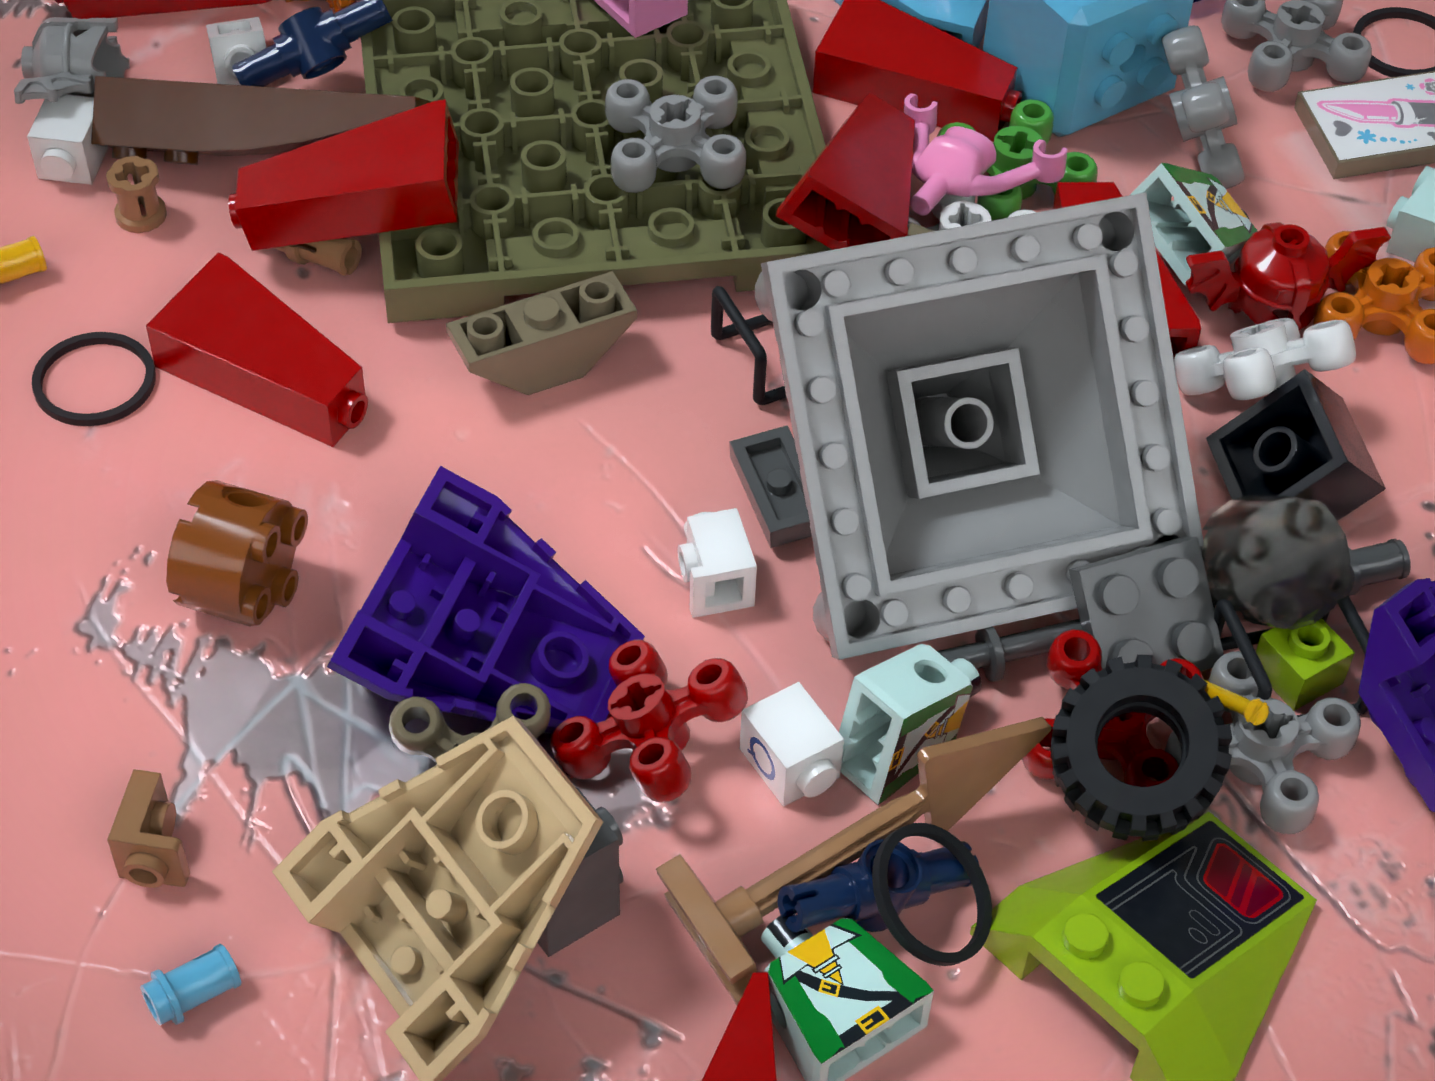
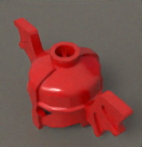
[1185,222,1391,330]

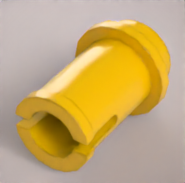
[0,235,47,284]

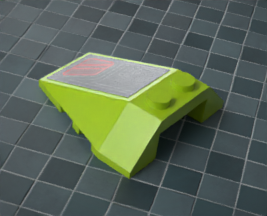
[970,812,1317,1081]

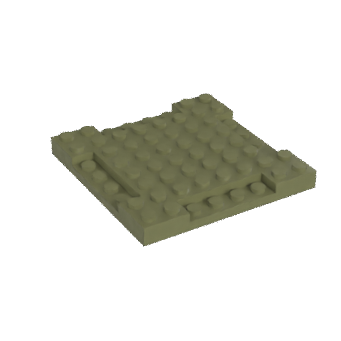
[357,0,832,323]

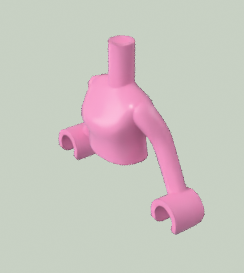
[904,93,1068,216]

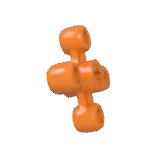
[1313,231,1435,364]

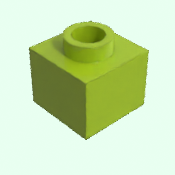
[1256,608,1355,711]

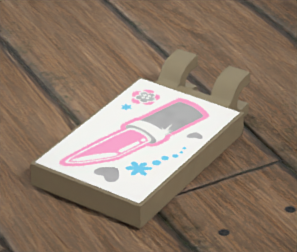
[1294,71,1435,179]

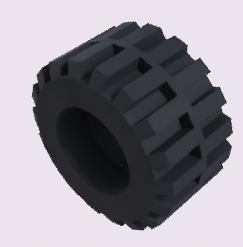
[1050,654,1232,842]

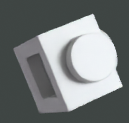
[677,508,757,618]

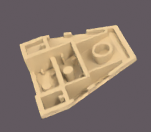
[272,716,603,1081]

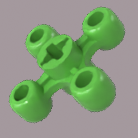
[937,99,1098,221]

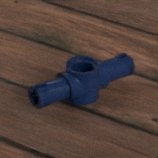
[232,0,393,87]
[777,839,979,932]

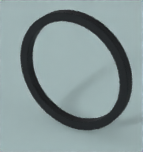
[1353,7,1435,77]
[32,332,156,426]
[872,823,992,966]

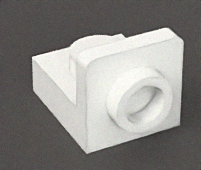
[206,17,266,85]

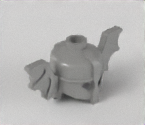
[14,17,130,104]

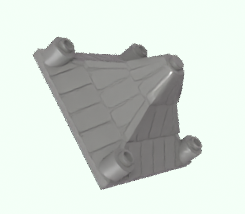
[755,193,1210,660]

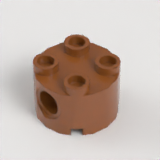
[166,480,308,627]

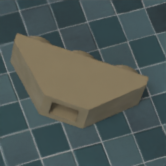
[446,271,637,395]

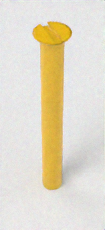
[1203,679,1269,726]

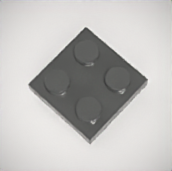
[1069,536,1224,671]

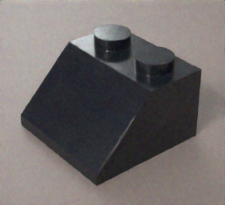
[1206,369,1386,524]

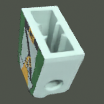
[1130,163,1257,286]
[839,644,981,805]
[761,914,934,1081]

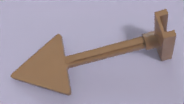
[656,717,1052,1005]

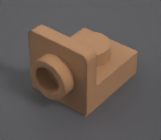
[107,769,190,888]

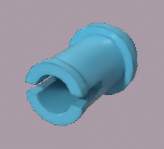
[140,944,242,1025]

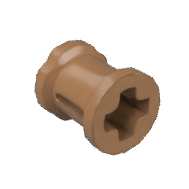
[106,156,167,233]

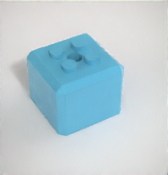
[983,0,1194,137]

